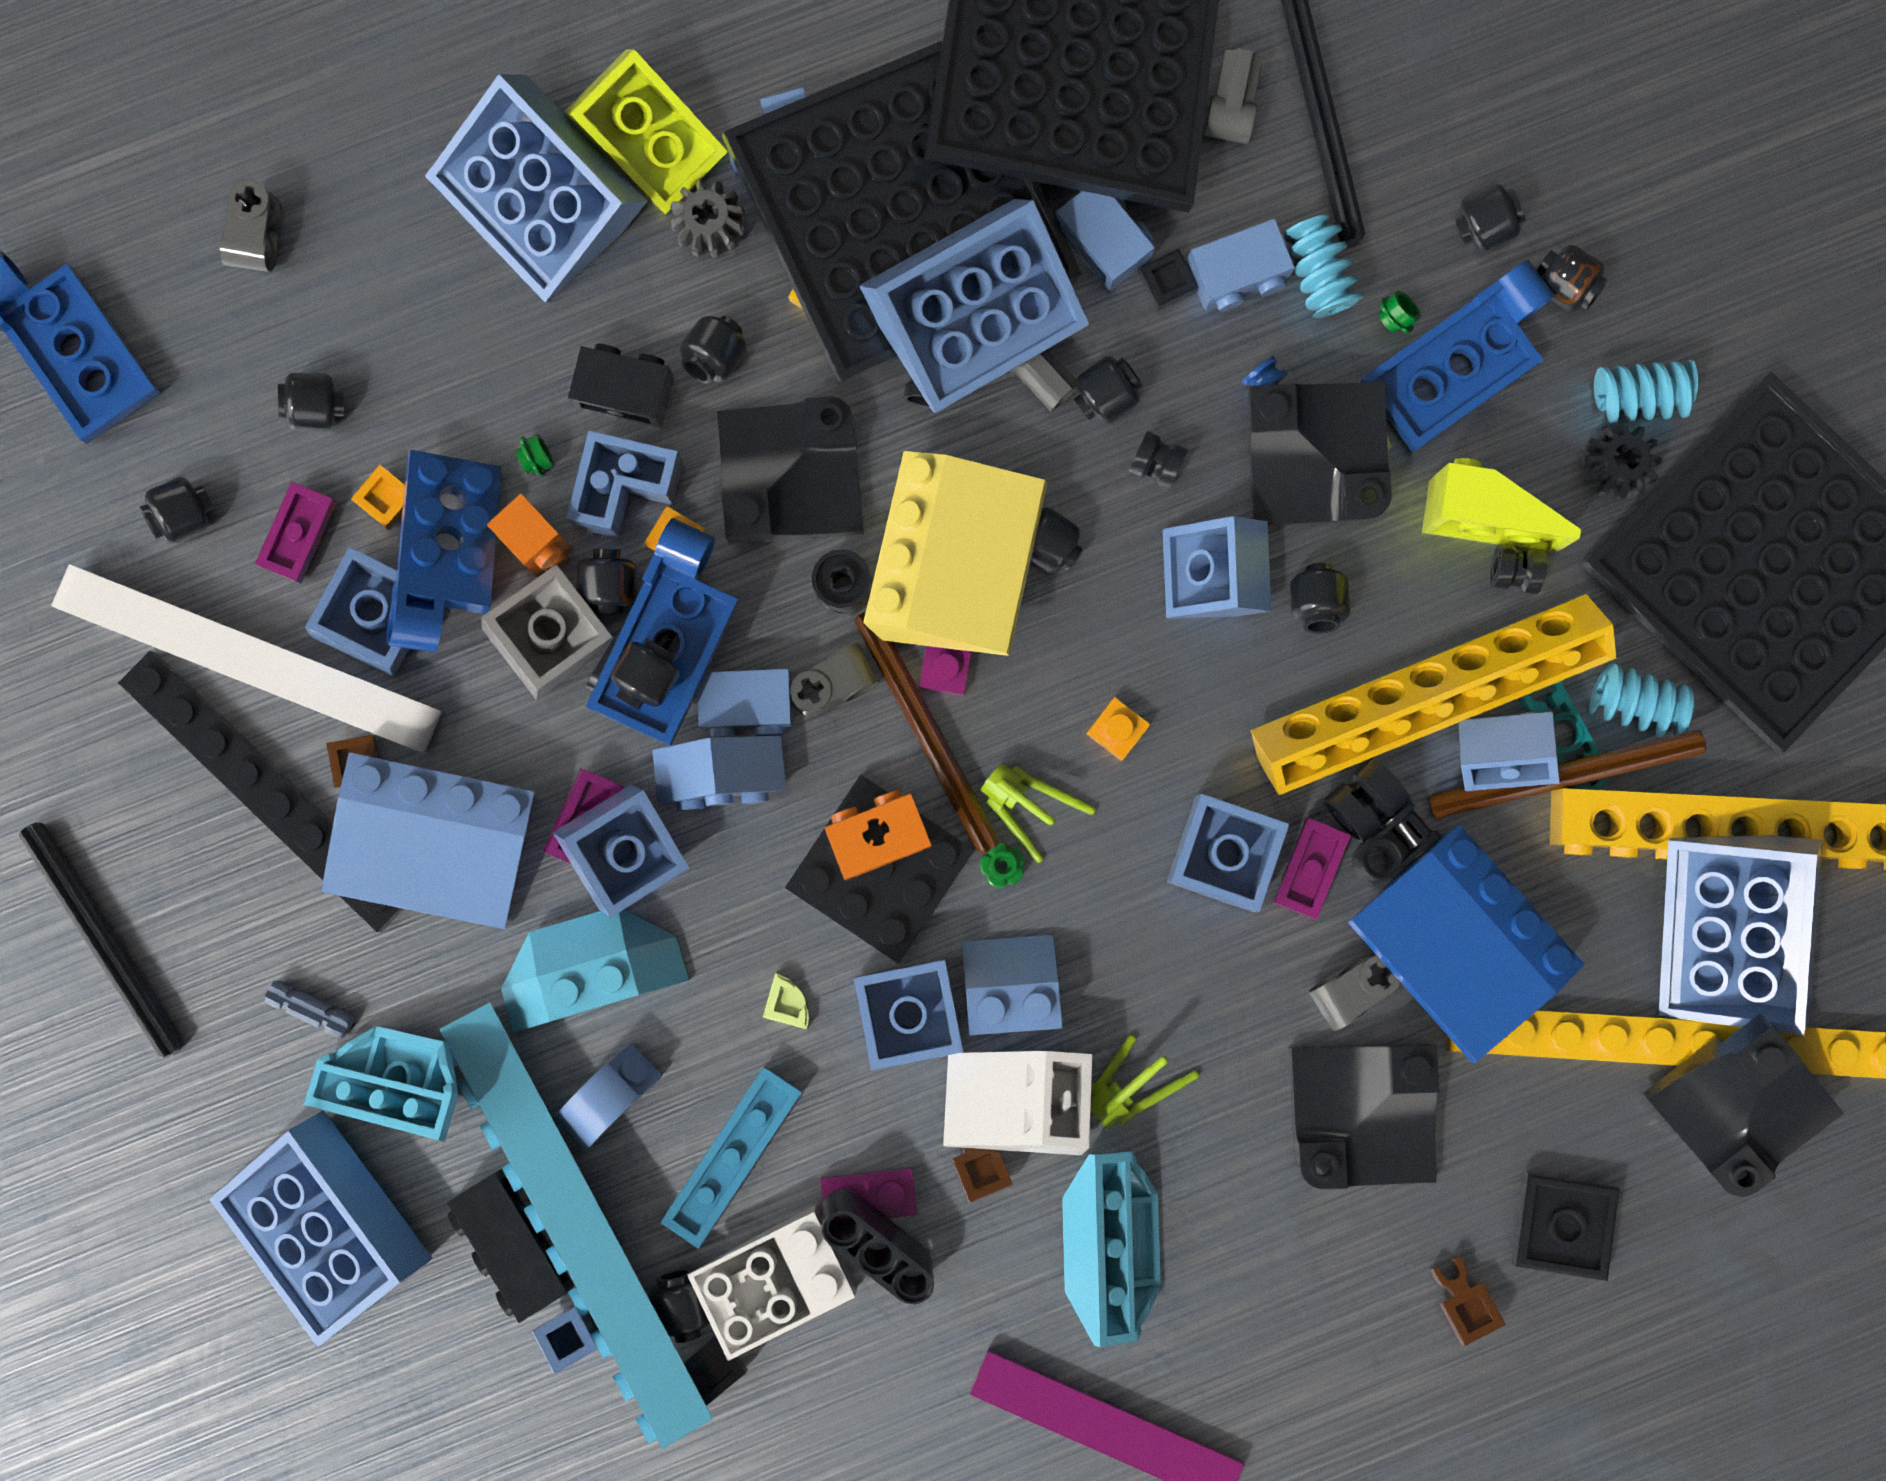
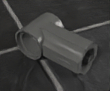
[1204,48,1263,145]
[1010,349,1078,412]

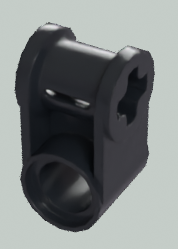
[1352,800,1441,882]

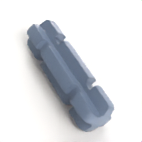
[264,981,354,1038]

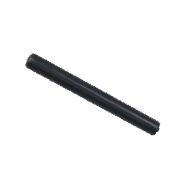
[1281,0,1365,244]
[19,822,184,1059]

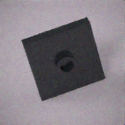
[1512,1172,1620,1281]

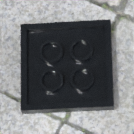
[785,774,974,964]

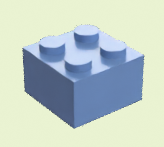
[305,547,409,678]
[553,784,689,918]
[1166,794,1289,912]
[853,959,963,1071]

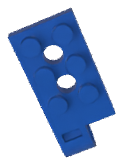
[0,251,161,444]
[1360,260,1555,453]
[387,450,501,653]
[585,518,740,747]

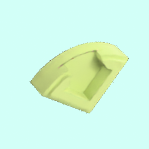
[763,973,810,1029]

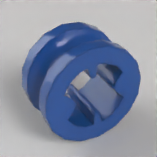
[1242,356,1287,386]

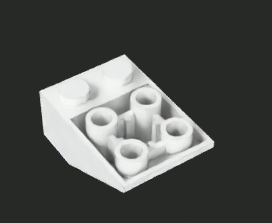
[943,1051,1092,1155]
[687,1205,857,1361]

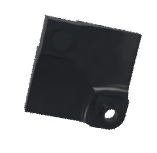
[1248,381,1392,525]
[717,396,864,544]
[1643,1014,1844,1197]
[1289,1043,1440,1189]

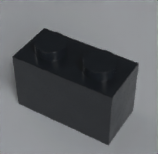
[568,343,674,428]

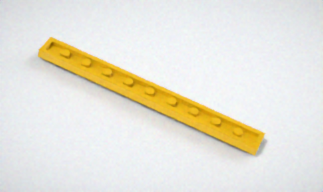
[1446,1010,1886,1079]

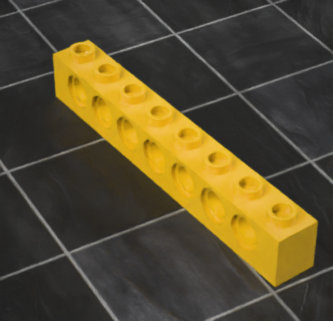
[1251,594,1616,795]
[1549,788,1886,870]

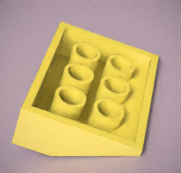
[863,451,1048,656]

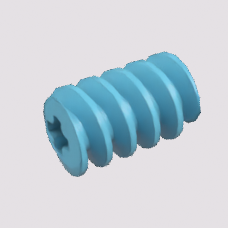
[1284,215,1364,318]
[1593,360,1698,424]
[1589,662,1695,738]

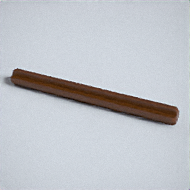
[855,611,999,854]
[1430,730,1706,818]

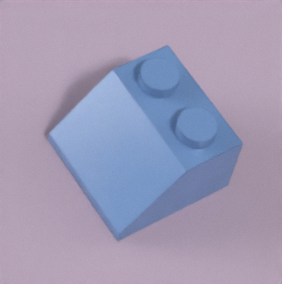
[1163,516,1272,619]
[962,935,1062,1035]

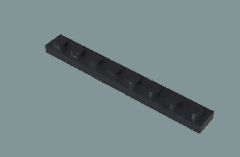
[118,650,403,932]

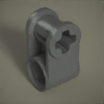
[220,179,282,272]
[790,643,880,717]
[1308,955,1400,1031]

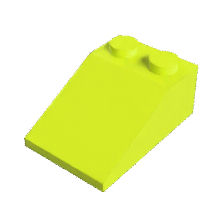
[563,49,728,215]
[1422,458,1581,554]

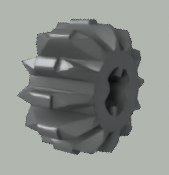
[669,179,746,258]

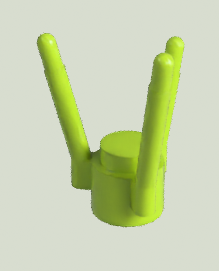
[981,762,1096,863]
[1090,1034,1199,1130]

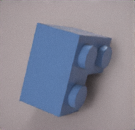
[566,430,684,538]
[652,736,787,811]

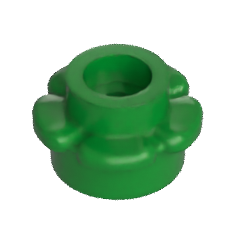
[1379,291,1421,333]
[515,434,555,477]
[980,843,1025,888]

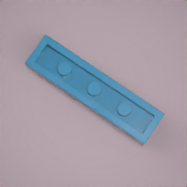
[660,1066,803,1249]

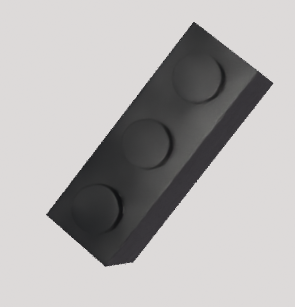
[447,1169,575,1323]

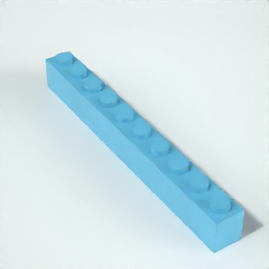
[439,1002,713,1449]

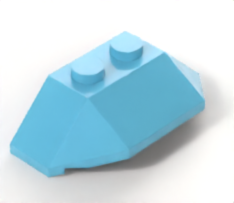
[501,909,690,1033]
[304,1026,458,1142]
[1062,1151,1161,1347]

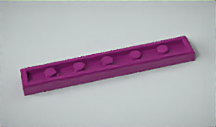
[969,1349,1245,1481]

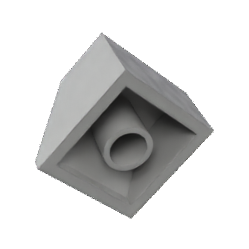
[481,564,612,700]

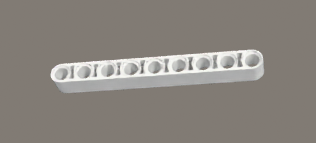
[51,564,442,753]

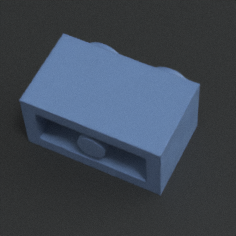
[1055,191,1155,293]
[1186,218,1294,312]
[697,669,793,738]
[1459,712,1560,791]

